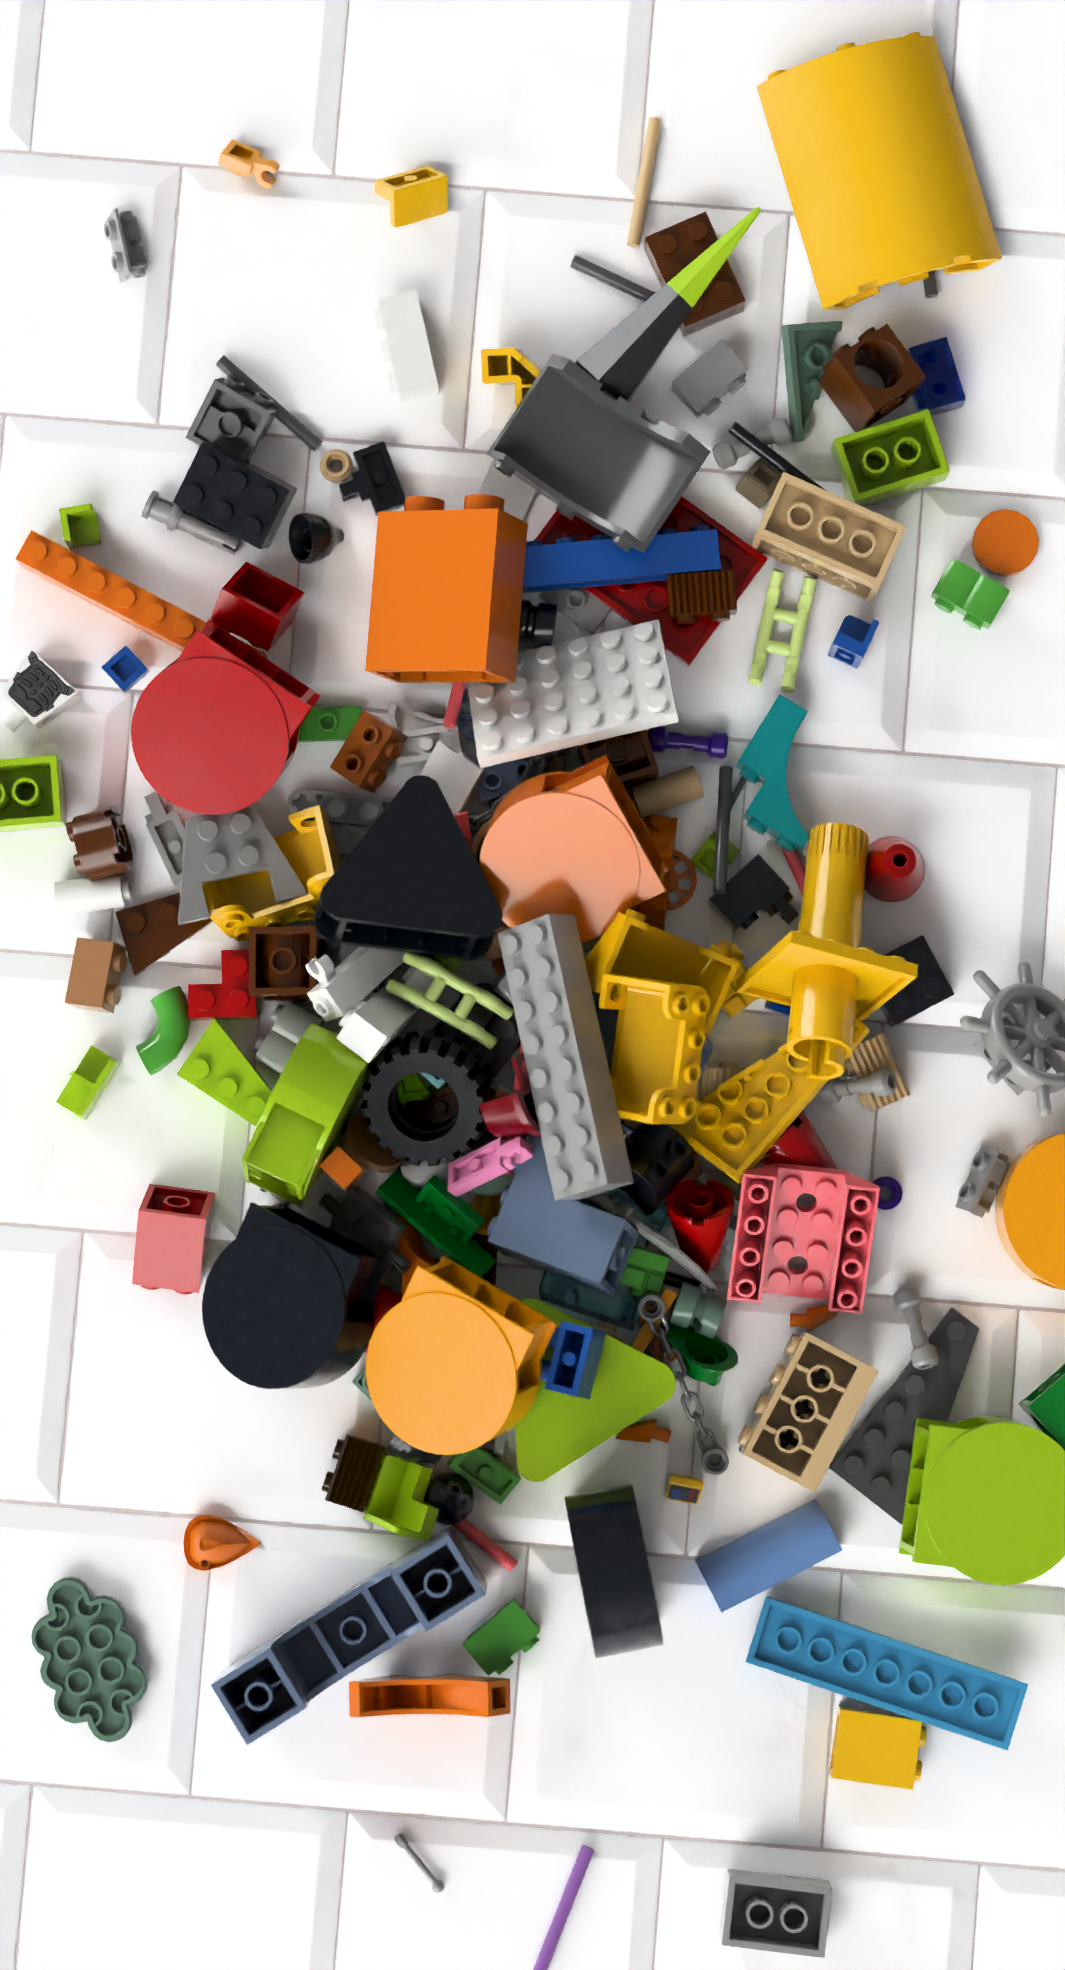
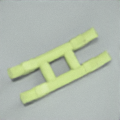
[748,569,817,693]
[386,952,514,1049]

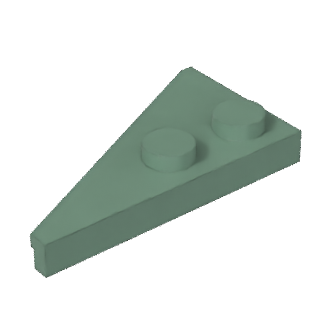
[781,321,843,443]

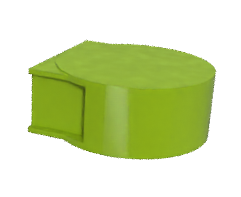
[242,1023,375,1209]
[898,1415,1065,1585]

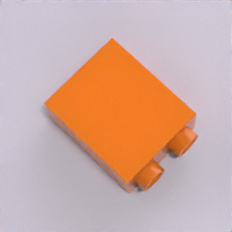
[365,494,528,683]

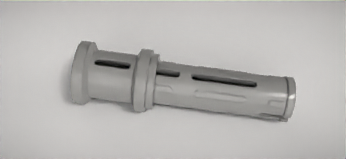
[142,490,241,555]

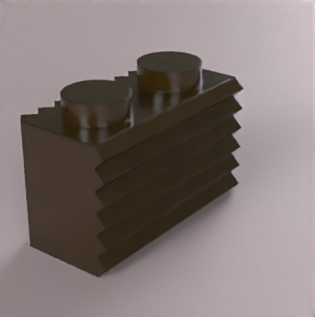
[321,1434,386,1513]

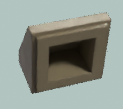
[736,457,782,509]

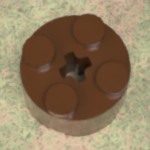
[66,806,133,881]

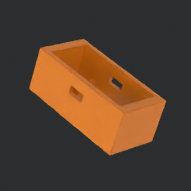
[319,1146,366,1192]

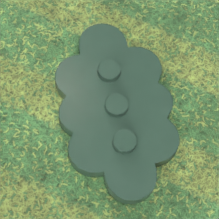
[31,1577,149,1742]

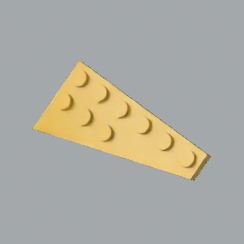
[667,1018,870,1184]

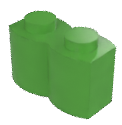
[931,558,1010,630]

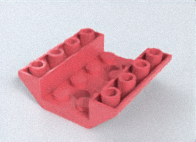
[727,1162,880,1314]

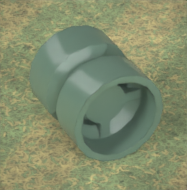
[668,1282,728,1339]

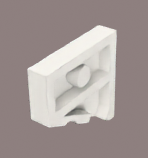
[387,703,462,768]

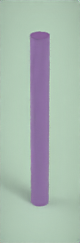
[533,1845,594,1970]

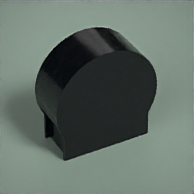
[202,1202,391,1389]
[564,1483,664,1659]

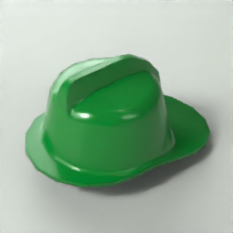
[666,1323,738,1386]

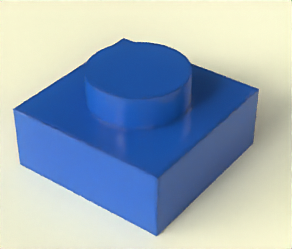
[101,645,150,693]

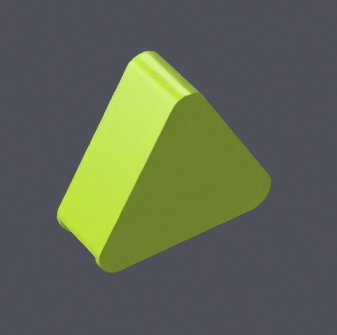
[515,1298,676,1482]

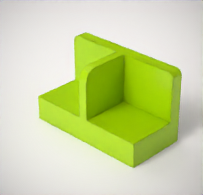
[56,1045,121,1120]

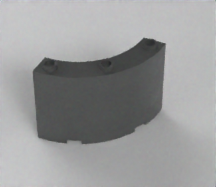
[486,353,711,553]

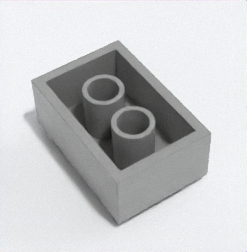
[719,1868,832,1958]

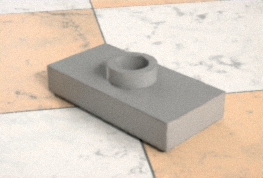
[539,588,611,635]

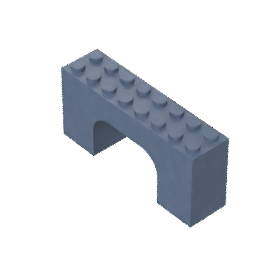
[487,991,714,1296]
[210,1525,488,1745]

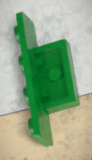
[376,1172,496,1277]

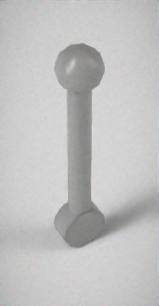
[394,1833,445,1893]

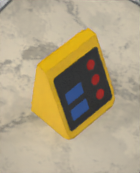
[665,1473,704,1505]

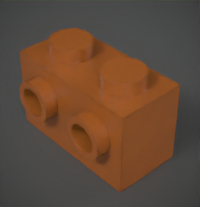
[330,710,408,793]

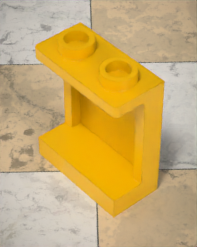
[829,1705,927,1790]

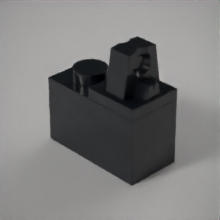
[707,854,799,932]

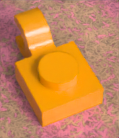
[218,139,280,188]

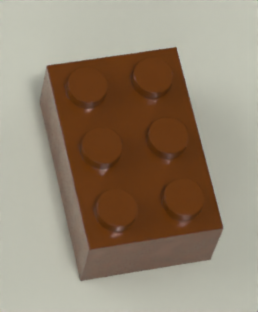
[644,211,746,337]

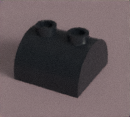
[621,1122,694,1216]

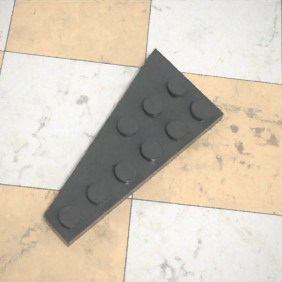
[829,1307,979,1525]

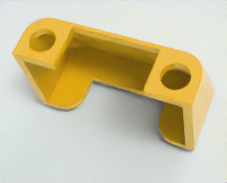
[203,805,342,942]
[599,974,710,1124]

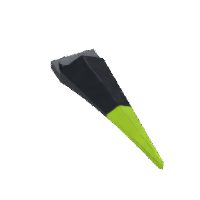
[575,207,760,402]

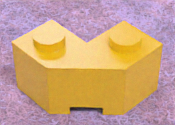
[481,348,542,408]

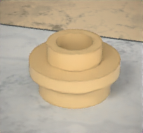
[320,449,353,483]

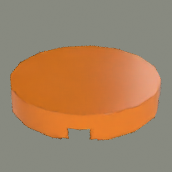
[971,509,1039,577]

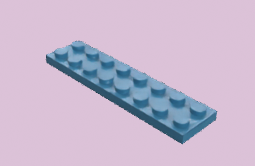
[745,1596,1028,1751]

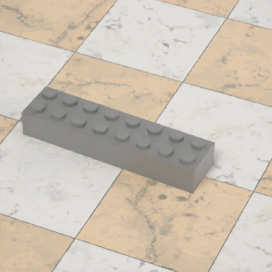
[498,914,634,1201]

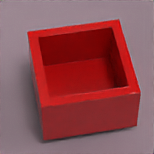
[209,561,305,651]

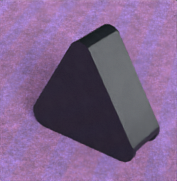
[313,775,502,960]

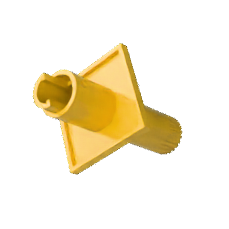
[736,822,918,1080]

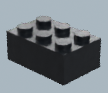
[173,442,298,550]

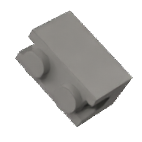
[671,339,748,419]

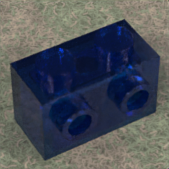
[907,337,966,416]

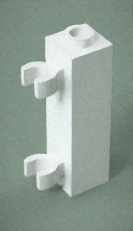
[305,946,406,1021]

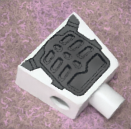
[0,649,81,733]

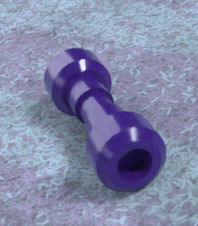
[648,726,728,759]

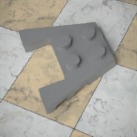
[177,805,307,925]

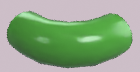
[136,986,190,1075]

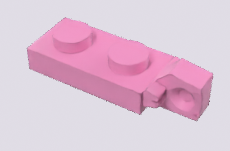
[448,1136,533,1197]

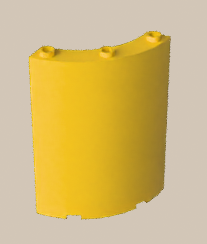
[756,32,1002,310]

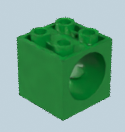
[1019,1364,1065,1451]

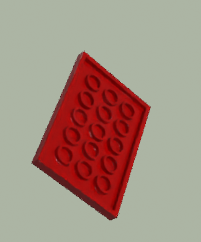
[535,496,768,666]

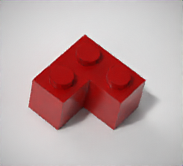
[188,949,259,1021]

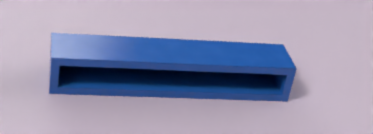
[522,525,721,593]

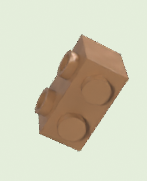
[64,937,127,1014]

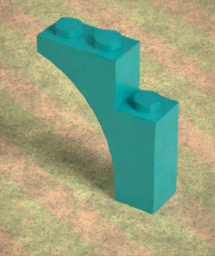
[736,694,810,853]

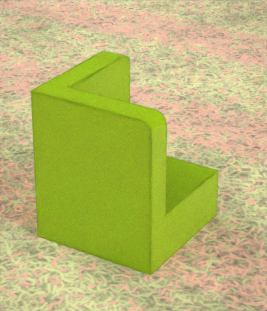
[59,503,102,549]

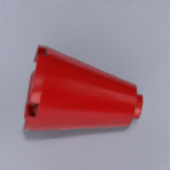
[865,836,925,902]
[759,1111,838,1196]
[666,1180,734,1274]

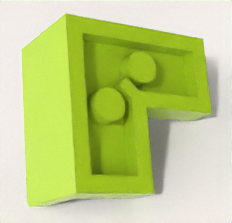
[363,1454,439,1542]

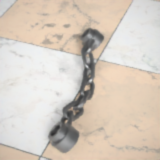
[637,1292,729,1475]

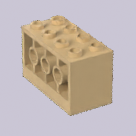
[752,472,907,603]
[736,1331,879,1493]

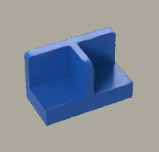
[827,615,879,669]

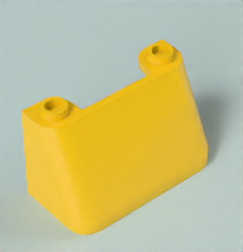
[585,908,740,1037]

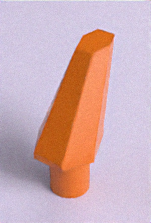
[790,1304,838,1333]
[616,1419,672,1444]

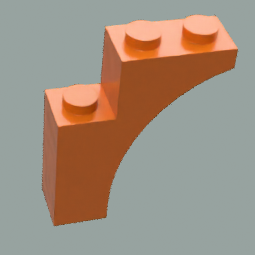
[349,1673,511,1718]

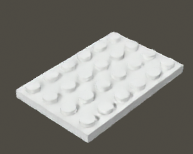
[467,619,679,768]

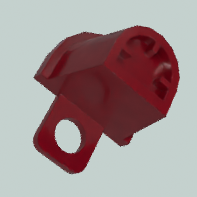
[478,1053,541,1137]

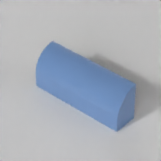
[695,1499,842,1613]

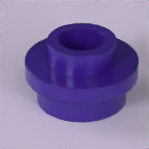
[872,1176,903,1210]

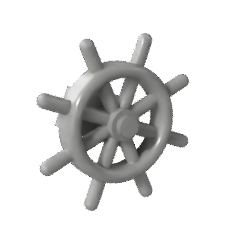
[960,961,1065,1116]

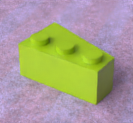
[177,1018,272,1127]

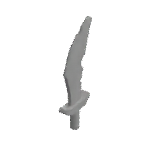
[586,1193,718,1292]

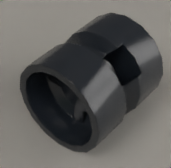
[519,599,558,646]

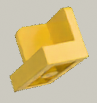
[374,165,448,228]

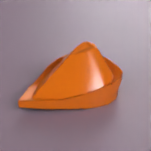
[183,1515,261,1571]

